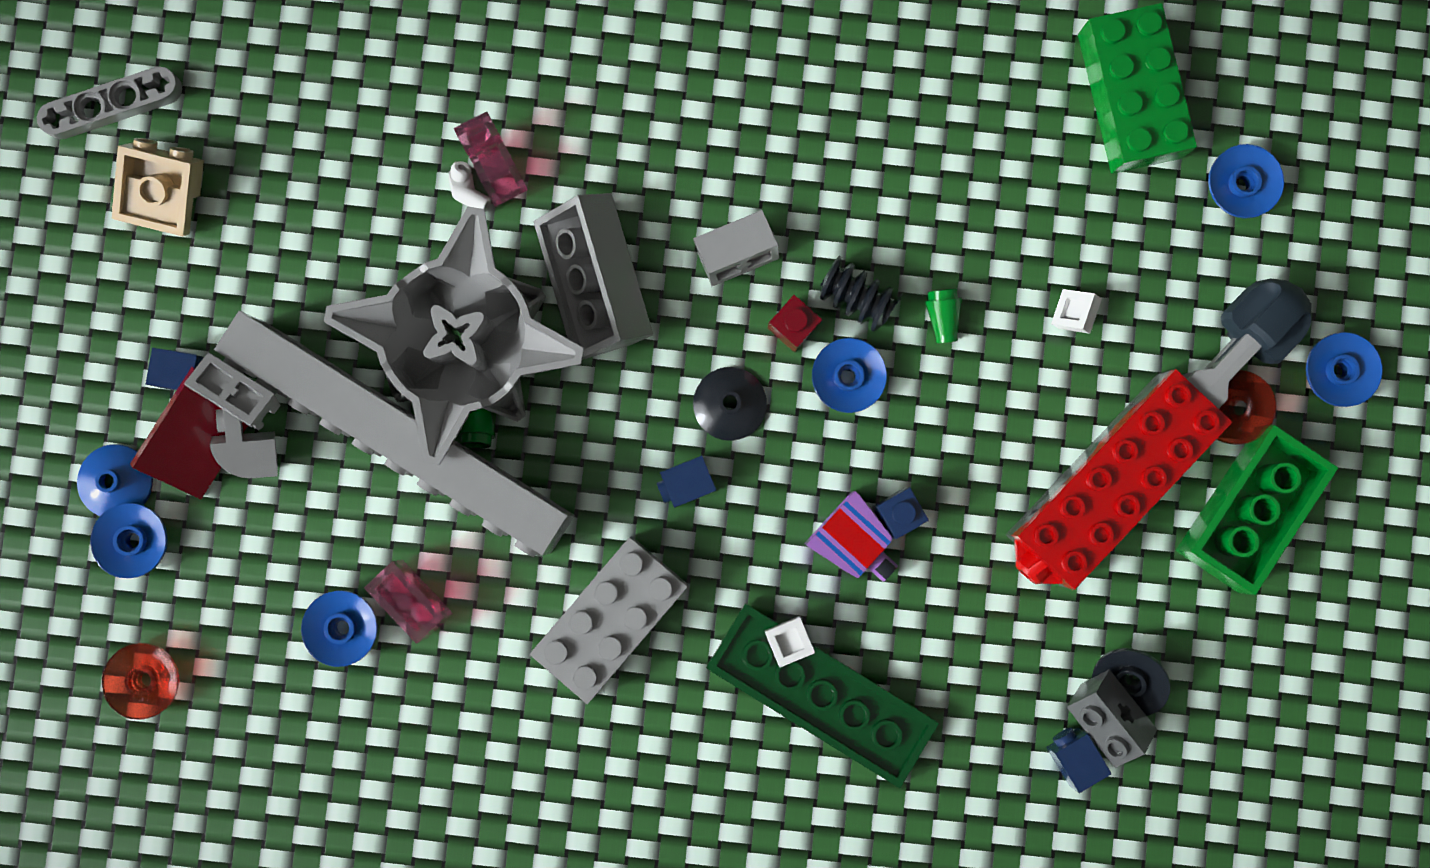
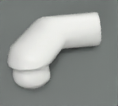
[448,161,491,212]

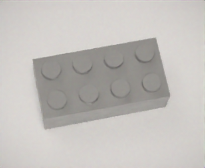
[529,536,688,704]

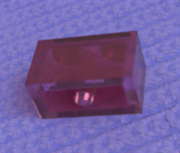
[364,559,453,644]

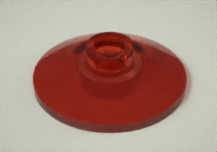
[1217,370,1277,445]
[102,643,179,720]

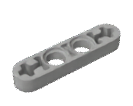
[37,67,182,139]

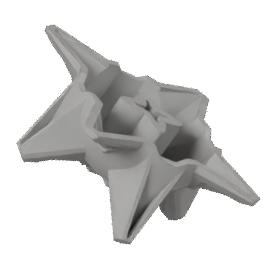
[324,206,584,465]

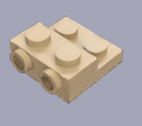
[111,138,204,237]

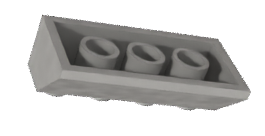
[533,193,653,360]

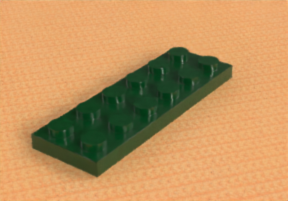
[706,603,939,788]

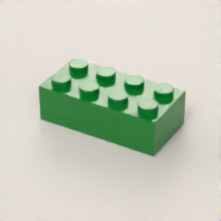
[1078,3,1197,174]
[1175,425,1338,595]

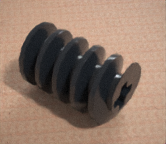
[820,256,903,332]

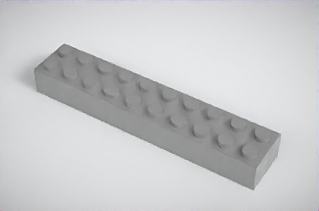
[214,311,575,557]

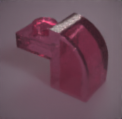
[453,111,528,207]

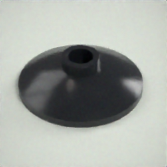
[693,367,767,441]
[1092,648,1171,716]

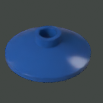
[1208,144,1284,218]
[1306,332,1382,407]
[812,338,887,413]
[77,445,153,516]
[90,503,167,579]
[301,591,378,667]

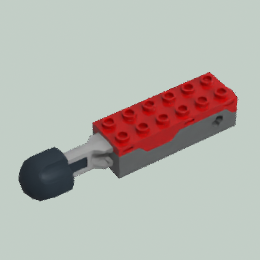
[1006,278,1312,590]

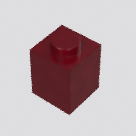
[767,295,822,353]

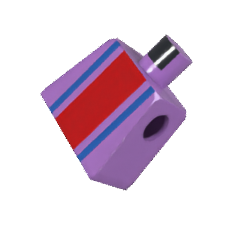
[804,491,898,582]

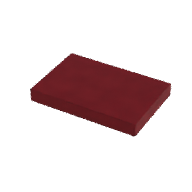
[130,367,248,500]

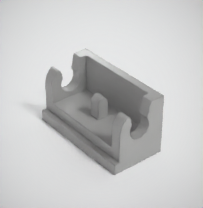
[693,210,779,286]
[184,352,281,430]

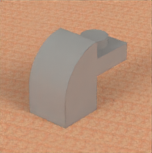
[210,409,278,478]

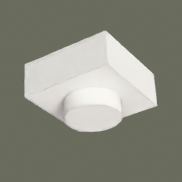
[1051,289,1102,334]
[765,616,815,668]

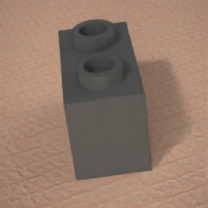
[1067,669,1157,768]

